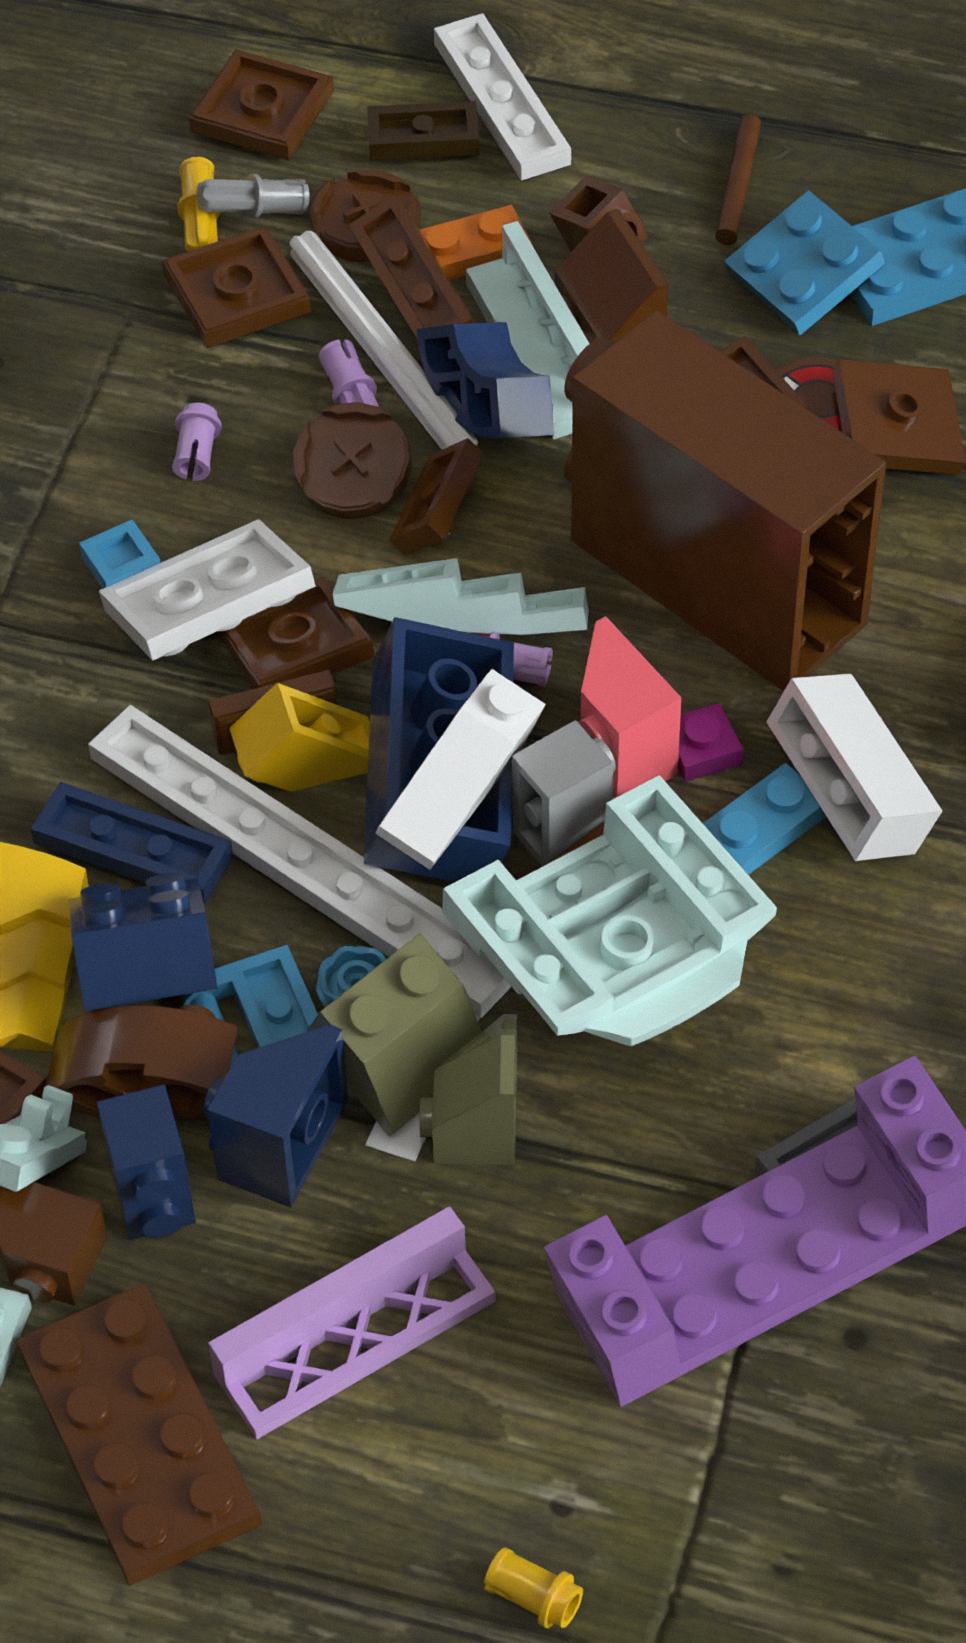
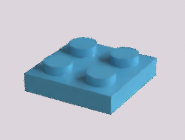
[724,190,885,336]

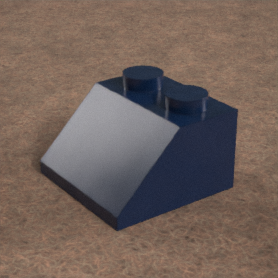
[203,1024,349,1208]

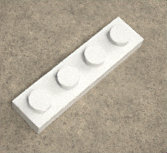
[434,13,571,181]

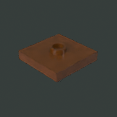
[189,49,334,160]
[162,225,311,348]
[833,359,966,475]
[217,577,375,689]

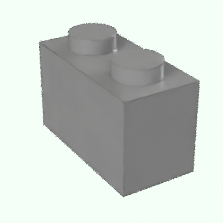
[512,720,616,866]

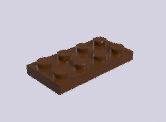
[16,1283,262,1586]

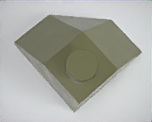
[419,1014,518,1165]

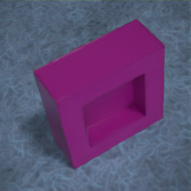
[678,703,744,782]

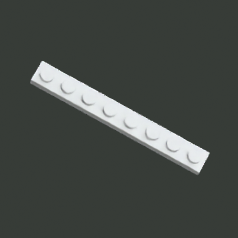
[88,705,511,1018]

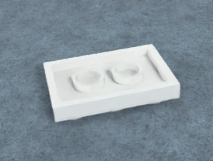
[99,519,315,661]

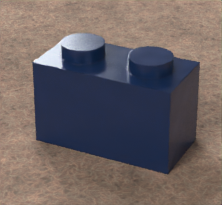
[97,1084,196,1240]

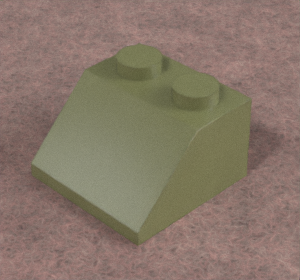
[306,933,482,1136]

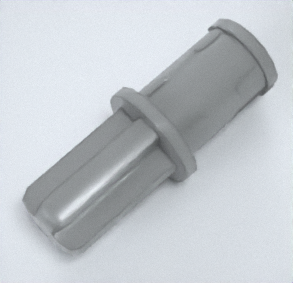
[197,174,309,219]

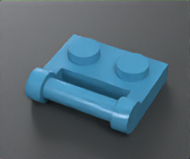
[178,945,318,1068]

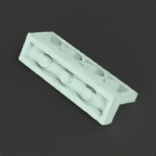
[466,221,589,439]

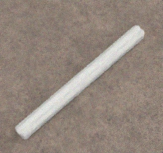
[290,230,478,449]

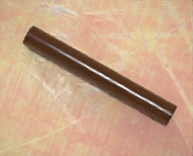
[715,114,761,245]

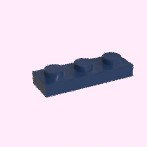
[31,782,233,904]

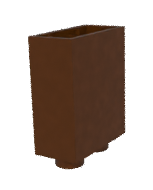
[564,310,886,691]

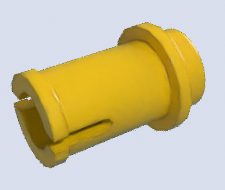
[484,1547,583,1628]

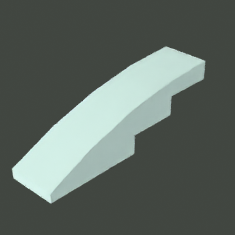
[333,558,589,635]

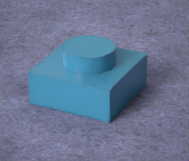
[79,519,160,589]

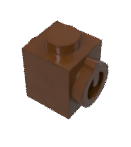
[549,175,649,252]

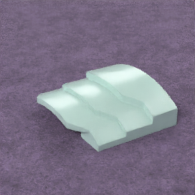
[442,775,777,1046]

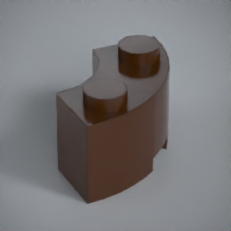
[45,1005,238,1121]

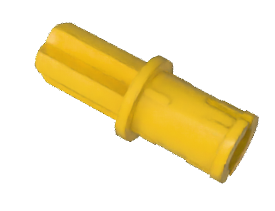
[177,157,221,251]

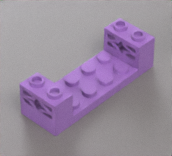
[544,1055,966,1407]

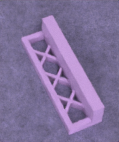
[208,1206,496,1440]

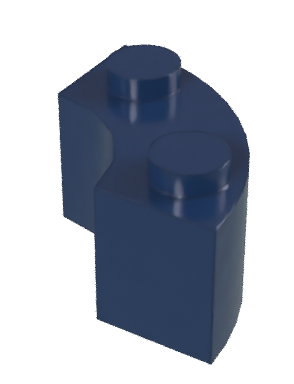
[416,322,554,438]

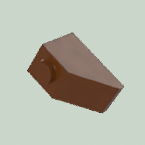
[0,1182,108,1306]

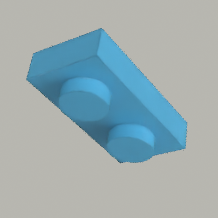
[703,763,827,875]

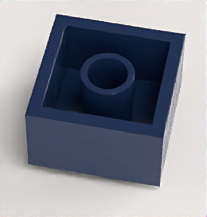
[68,873,218,1011]

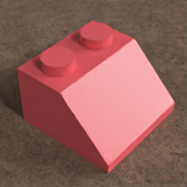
[578,616,681,799]

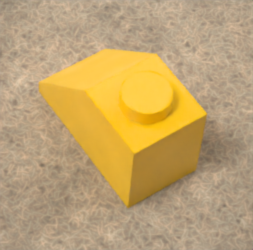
[229,683,370,792]

